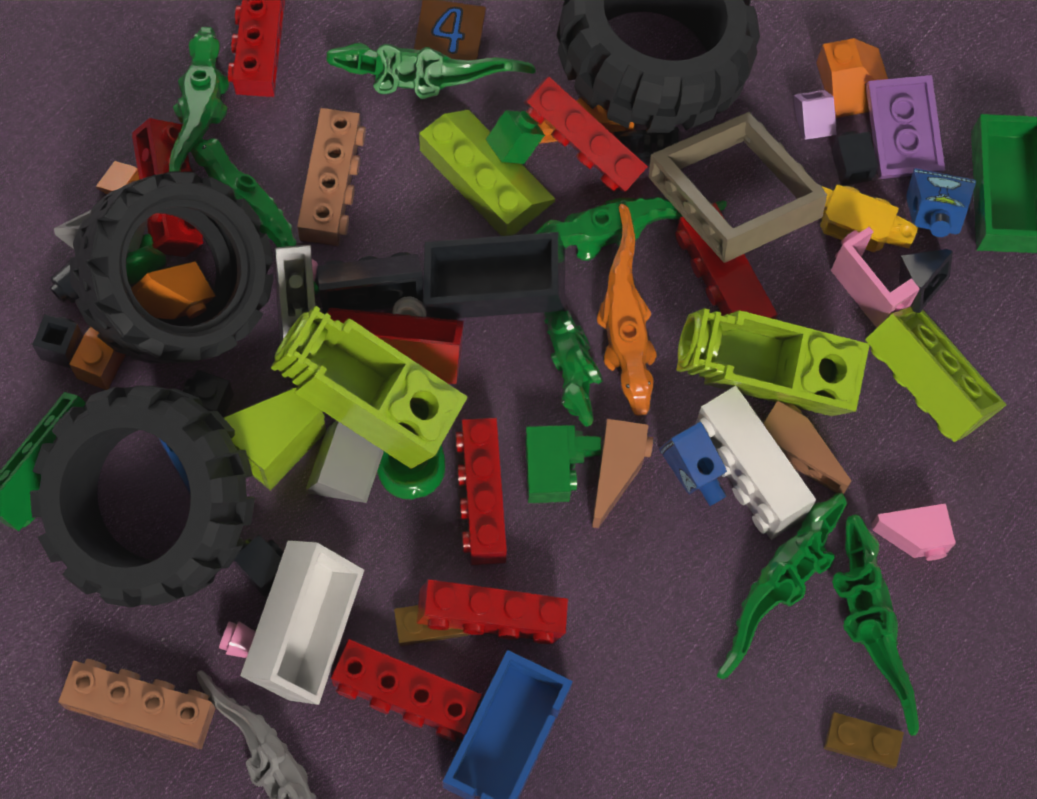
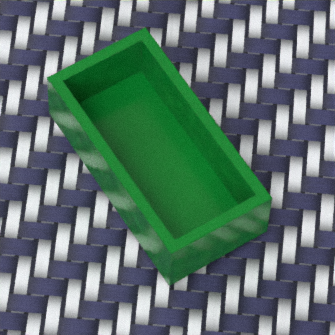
[971,114,1037,253]

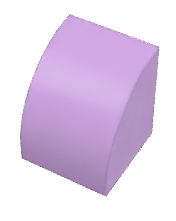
[794,90,837,140]

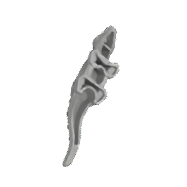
[197,670,316,799]

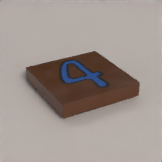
[414,0,486,60]

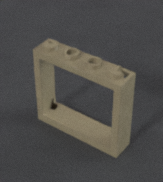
[649,112,827,263]

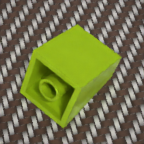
[224,388,326,491]

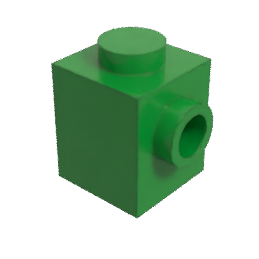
[486,110,545,164]

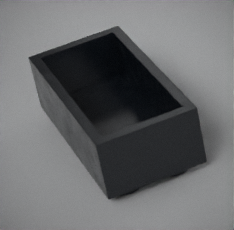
[423,232,565,319]

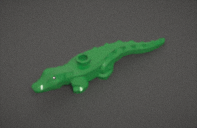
[169,27,229,172]
[326,43,536,99]
[190,138,320,295]
[534,197,727,261]
[544,311,603,427]
[717,493,847,679]
[832,514,919,736]

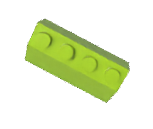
[419,110,555,236]
[865,307,1007,442]

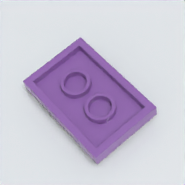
[865,75,945,179]

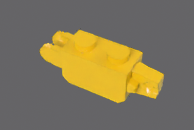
[820,184,918,252]

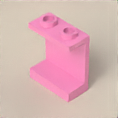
[831,227,920,328]

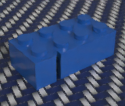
[443,650,573,799]

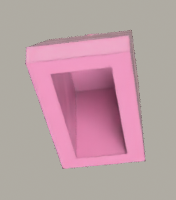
[871,503,956,561]

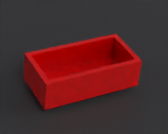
[327,308,464,385]

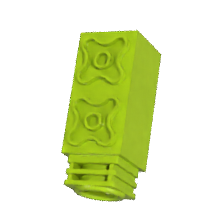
[271,306,468,469]
[676,308,870,416]

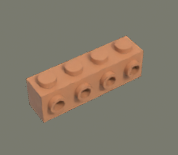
[297,108,366,246]
[58,659,216,750]

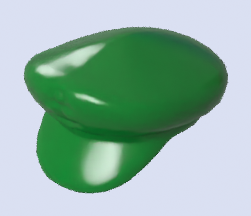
[126,234,166,285]
[377,444,445,500]

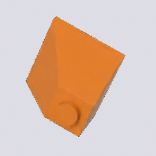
[816,38,888,118]
[131,261,216,320]

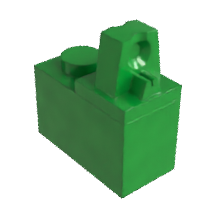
[525,425,602,503]

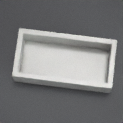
[696,386,816,540]
[240,540,364,705]

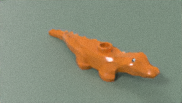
[597,204,656,416]

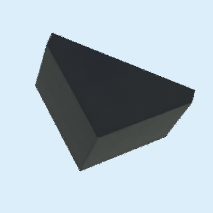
[899,249,953,313]

